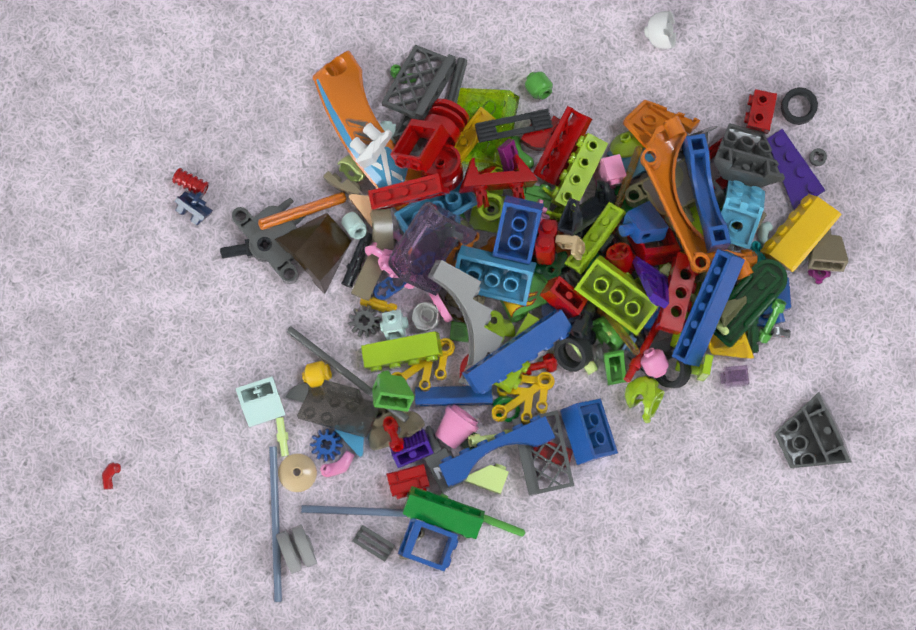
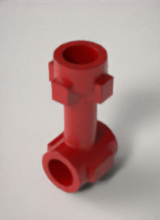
[522,353,558,376]
[382,416,404,452]

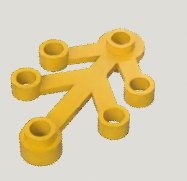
[392,338,455,392]
[492,372,555,425]

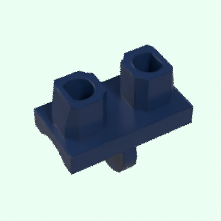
[175,191,213,225]

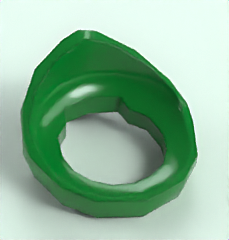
[492,396,520,422]

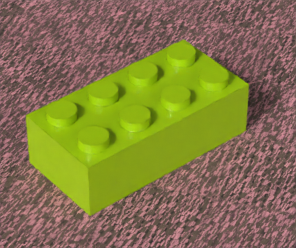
[574,255,659,336]

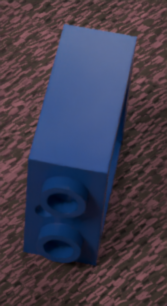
[398,518,458,572]

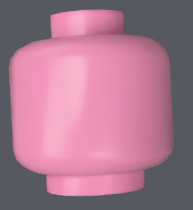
[641,348,669,378]

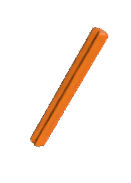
[258,192,347,230]

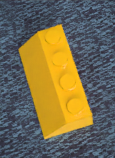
[760,194,842,272]

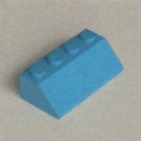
[394,180,477,242]
[455,245,536,306]

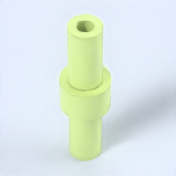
[276,417,289,457]

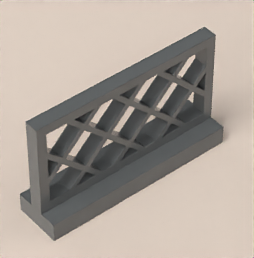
[382,45,456,120]
[512,410,574,496]

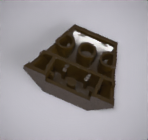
[275,213,352,294]

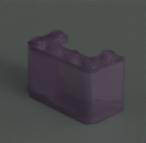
[388,202,477,296]

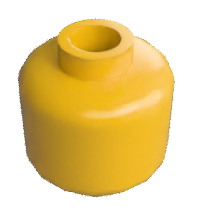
[302,361,332,388]

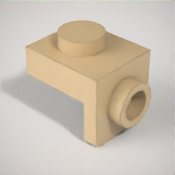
[555,233,585,260]

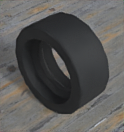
[781,87,818,125]
[554,333,593,372]
[655,351,692,388]

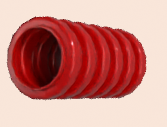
[172,168,209,196]

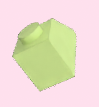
[464,463,509,495]

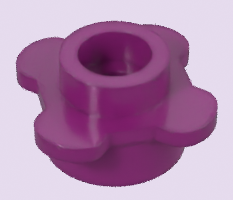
[808,269,831,284]

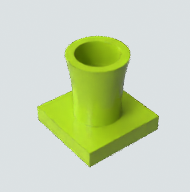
[469,193,506,234]

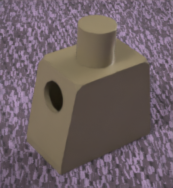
[808,229,848,272]

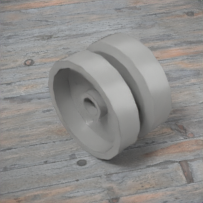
[276,524,317,574]

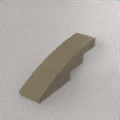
[351,238,397,301]

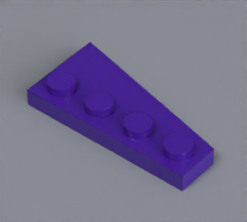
[767,129,826,210]

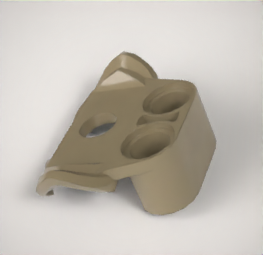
[368,405,425,451]

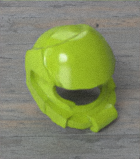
[625,376,665,423]

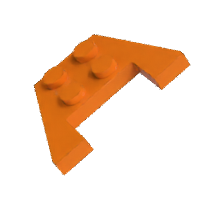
[623,100,700,159]

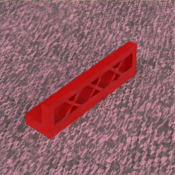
[533,106,593,187]
[368,173,450,210]

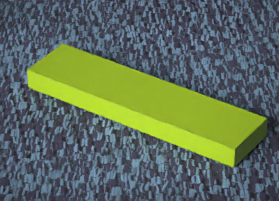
[565,202,626,274]

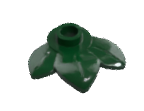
[531,251,568,280]

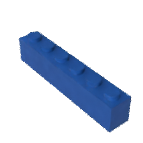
[672,249,745,367]
[462,309,572,394]

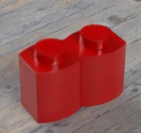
[535,219,559,265]

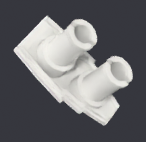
[350,123,393,169]

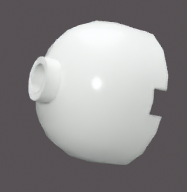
[644,11,676,49]

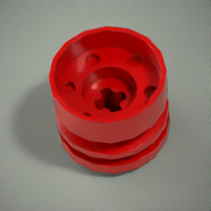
[423,99,470,147]

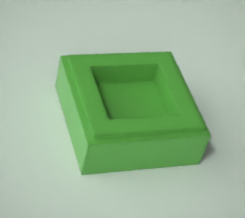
[450,321,469,343]

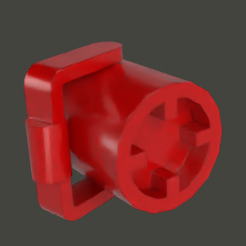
[605,243,636,274]

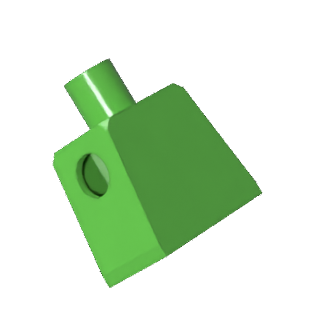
[372,370,415,412]

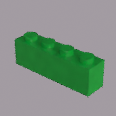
[403,486,485,539]

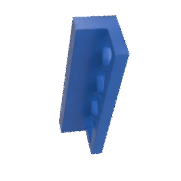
[415,385,493,407]

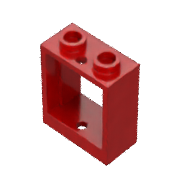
[390,119,450,171]
[627,220,681,266]

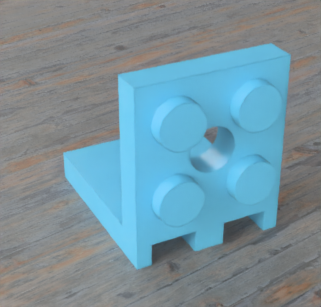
[721,180,765,249]

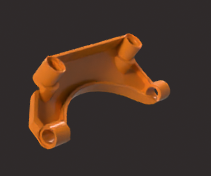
[640,116,753,280]

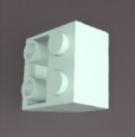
[235,376,286,427]

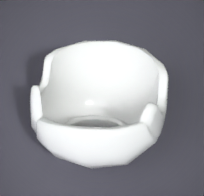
[412,301,441,331]

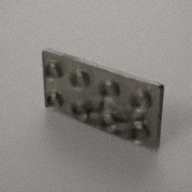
[297,380,380,438]

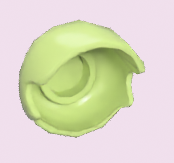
[337,155,365,182]

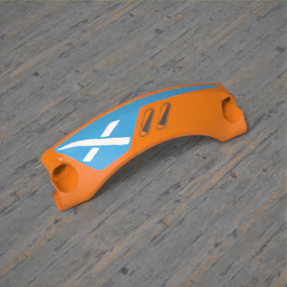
[313,51,422,211]

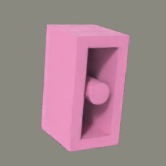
[593,154,627,189]

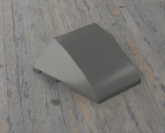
[713,123,785,188]
[774,392,852,468]

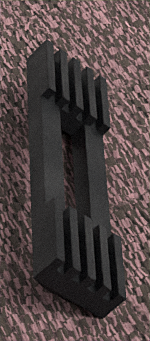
[475,108,553,143]

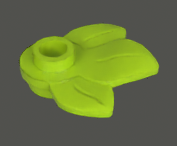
[484,310,515,343]

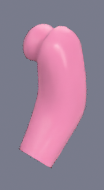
[320,451,355,477]

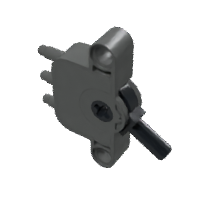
[220,198,306,284]

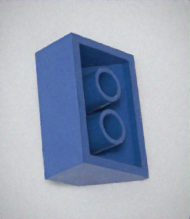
[560,398,618,465]

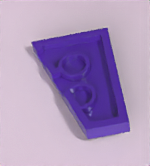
[632,256,669,309]

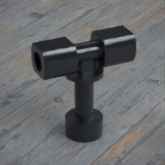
[570,300,598,345]

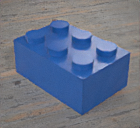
[493,195,544,265]

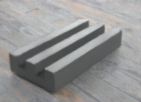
[352,525,395,562]

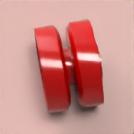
[420,143,464,191]

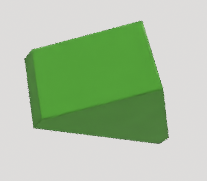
[603,350,626,385]

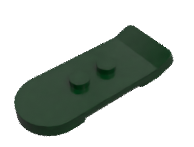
[713,259,788,347]

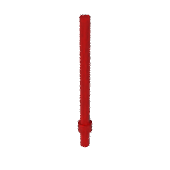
[623,317,659,383]

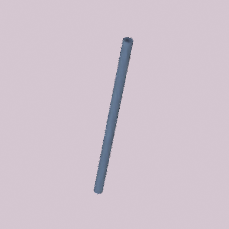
[269,446,282,602]
[301,505,407,517]

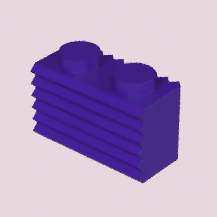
[390,429,434,468]

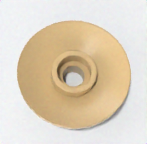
[278,454,317,492]

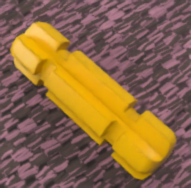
[360,297,397,312]

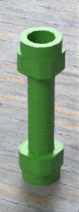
[759,298,786,343]

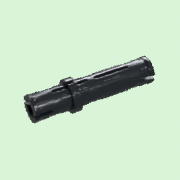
[341,232,372,288]

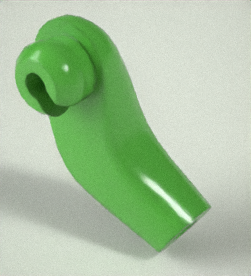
[511,136,534,169]

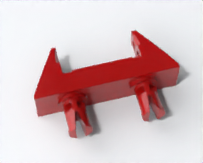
[459,154,538,209]

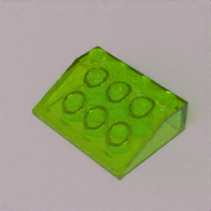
[457,88,520,169]

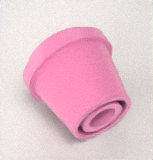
[435,404,479,449]

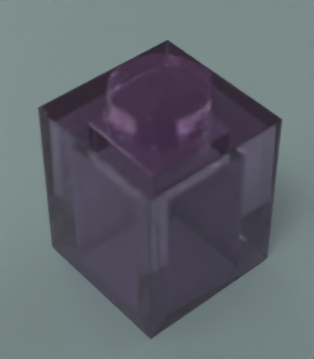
[719,365,749,388]

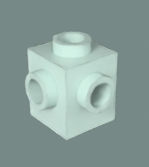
[380,310,409,340]

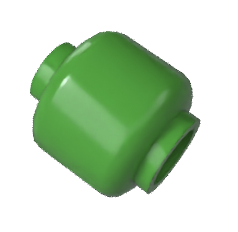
[525,71,553,100]

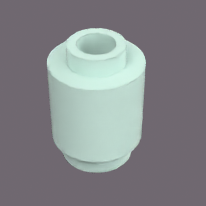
[341,212,367,239]

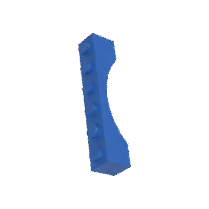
[682,134,731,253]
[439,415,555,487]

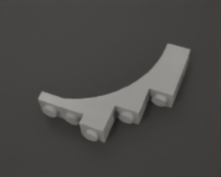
[428,260,503,386]

